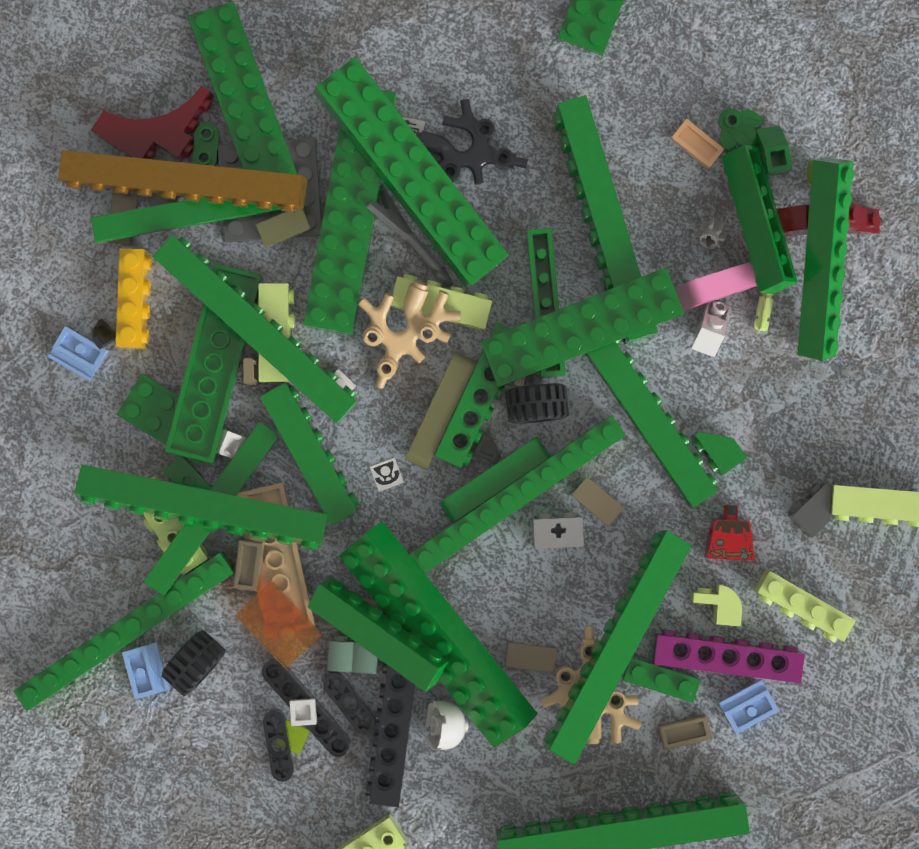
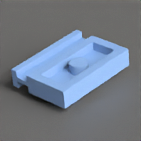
[47,326,109,381]
[122,642,171,700]
[718,678,779,734]

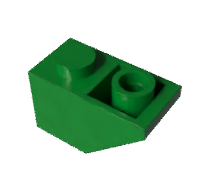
[756,125,793,177]
[692,432,747,475]

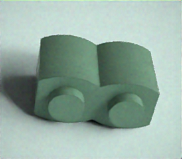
[327,635,378,674]

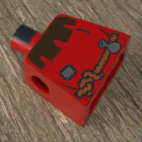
[704,505,755,561]

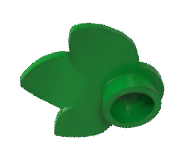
[718,109,764,152]

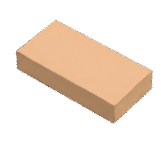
[671,119,724,169]

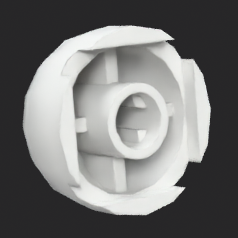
[425,700,468,750]

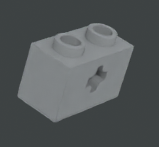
[532,512,584,549]

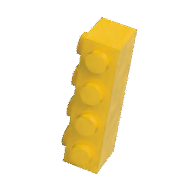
[116,248,152,350]

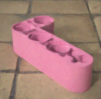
[675,262,757,311]

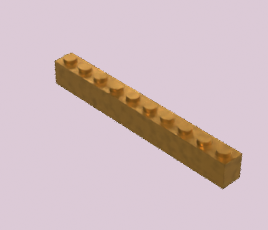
[58,150,307,212]

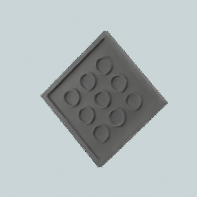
[218,138,322,243]

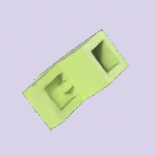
[690,584,742,626]

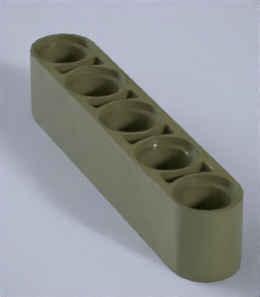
[405,351,477,470]

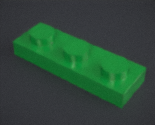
[622,657,701,703]

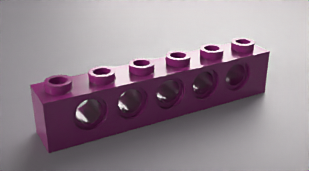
[651,629,805,683]

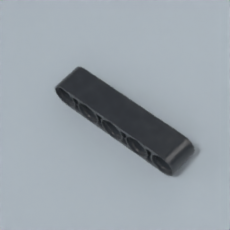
[262,658,351,757]

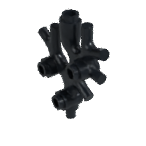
[416,99,528,185]

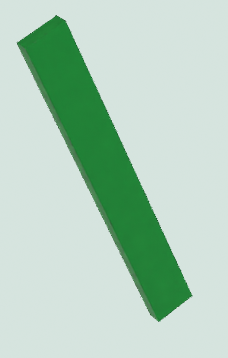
[91,198,281,243]
[143,421,280,596]

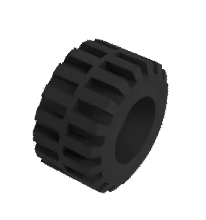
[505,383,569,424]
[161,630,226,696]

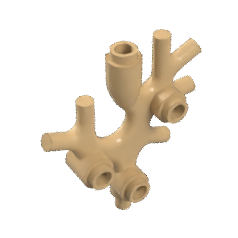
[358,280,461,389]
[540,626,642,744]

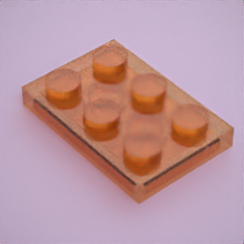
[235,581,322,669]

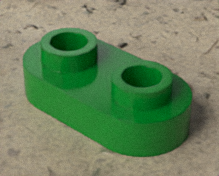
[192,122,220,166]

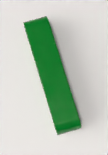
[439,436,551,523]

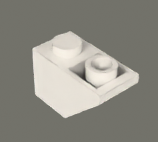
[692,301,731,357]

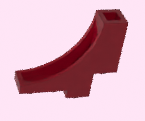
[91,85,213,162]
[777,203,881,237]

